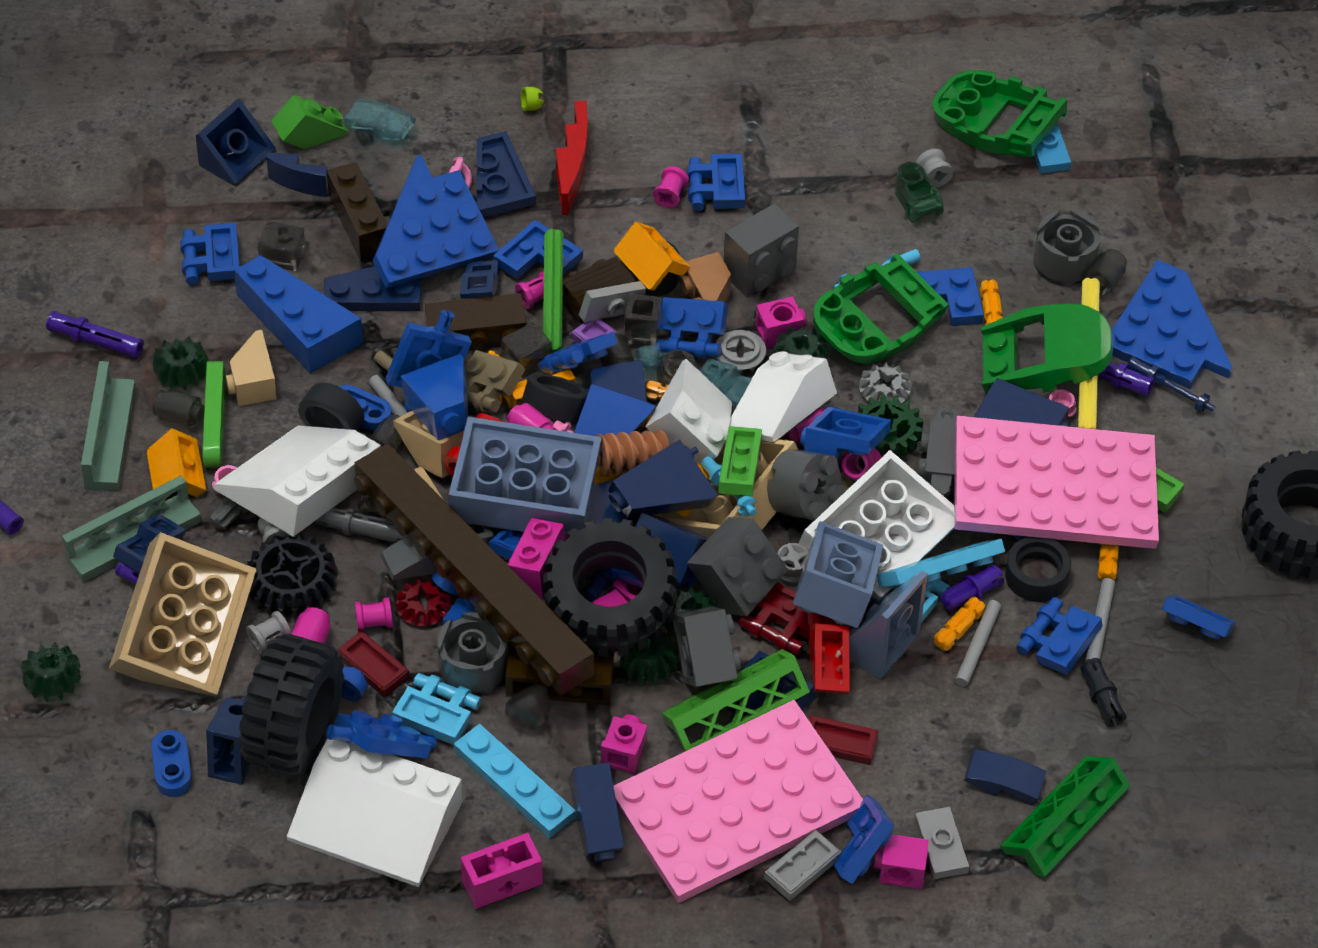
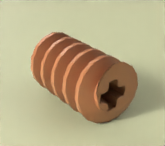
[596,430,669,476]

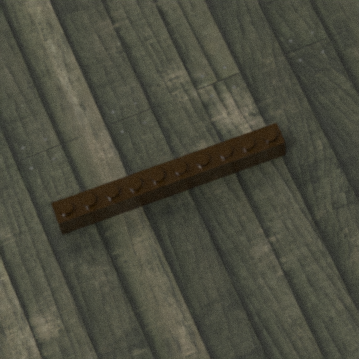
[354,443,595,696]

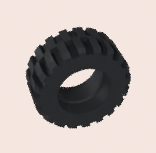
[1241,450,1318,580]
[543,518,677,657]
[239,634,344,777]

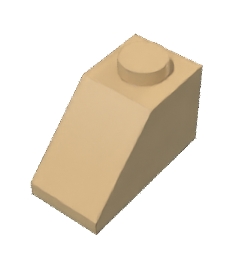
[225,330,277,407]
[393,410,464,478]

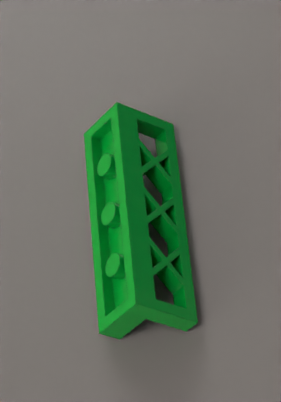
[1000,756,1130,877]

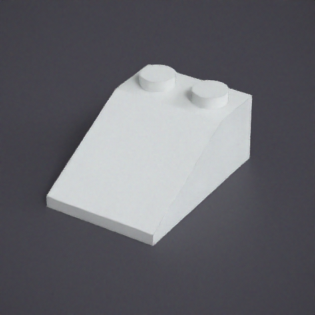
[730,351,837,443]
[646,359,732,465]

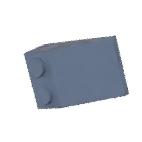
[793,521,883,628]
[849,571,928,680]

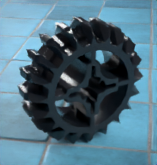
[247,533,338,619]

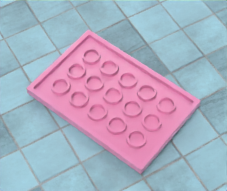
[954,416,1159,549]
[614,700,863,903]

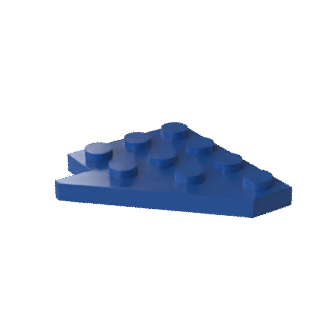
[373,155,499,288]
[1112,260,1232,389]

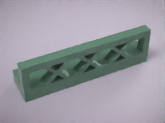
[81,361,136,491]
[62,476,201,583]

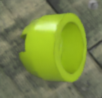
[521,87,544,111]

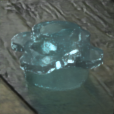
[632,343,667,368]

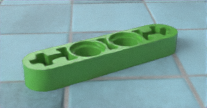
[203,361,225,468]

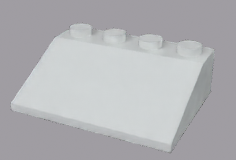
[214,425,381,537]
[798,450,954,600]
[287,738,463,887]

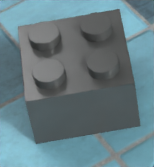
[724,203,799,297]
[687,517,788,616]
[672,607,741,687]

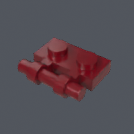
[738,583,809,656]

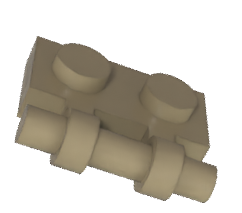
[465,350,526,413]

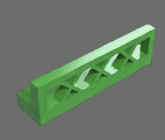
[661,649,810,752]

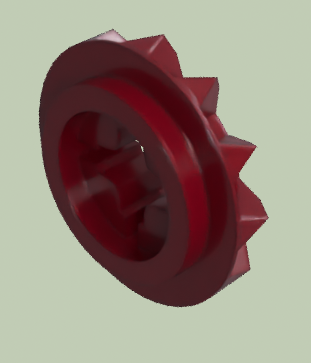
[396,578,451,627]

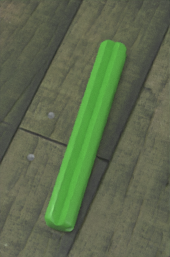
[543,229,563,353]

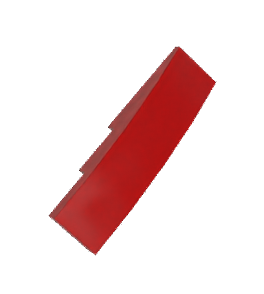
[556,101,588,215]
[808,613,850,694]

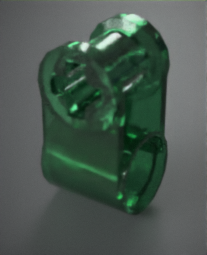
[895,162,944,223]

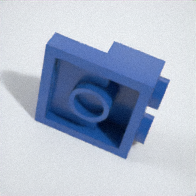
[800,407,891,458]

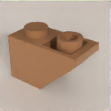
[679,252,731,302]

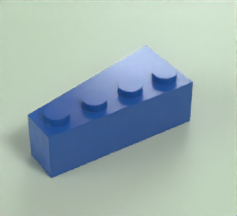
[234,255,363,373]

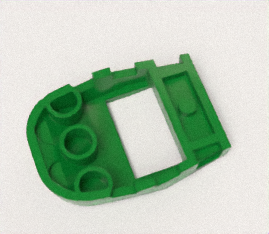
[932,70,1067,157]
[813,253,949,364]
[981,304,1113,395]

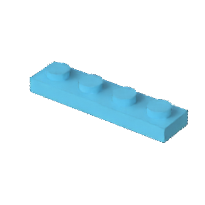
[876,539,1005,590]
[453,723,576,839]

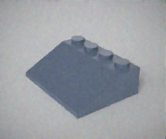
[448,417,602,533]

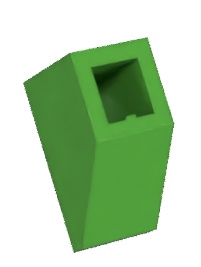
[271,95,349,150]

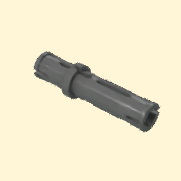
[315,508,407,543]

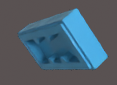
[1034,122,1071,174]

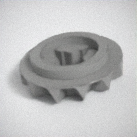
[716,330,766,375]
[859,362,912,403]

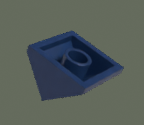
[195,98,276,185]
[636,512,709,588]

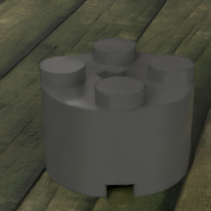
[1033,210,1101,287]
[767,449,845,521]
[437,612,508,695]

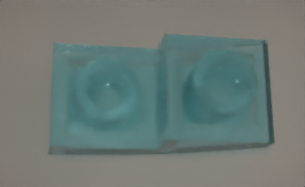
[343,99,416,140]
[699,358,752,408]

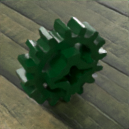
[857,394,924,457]

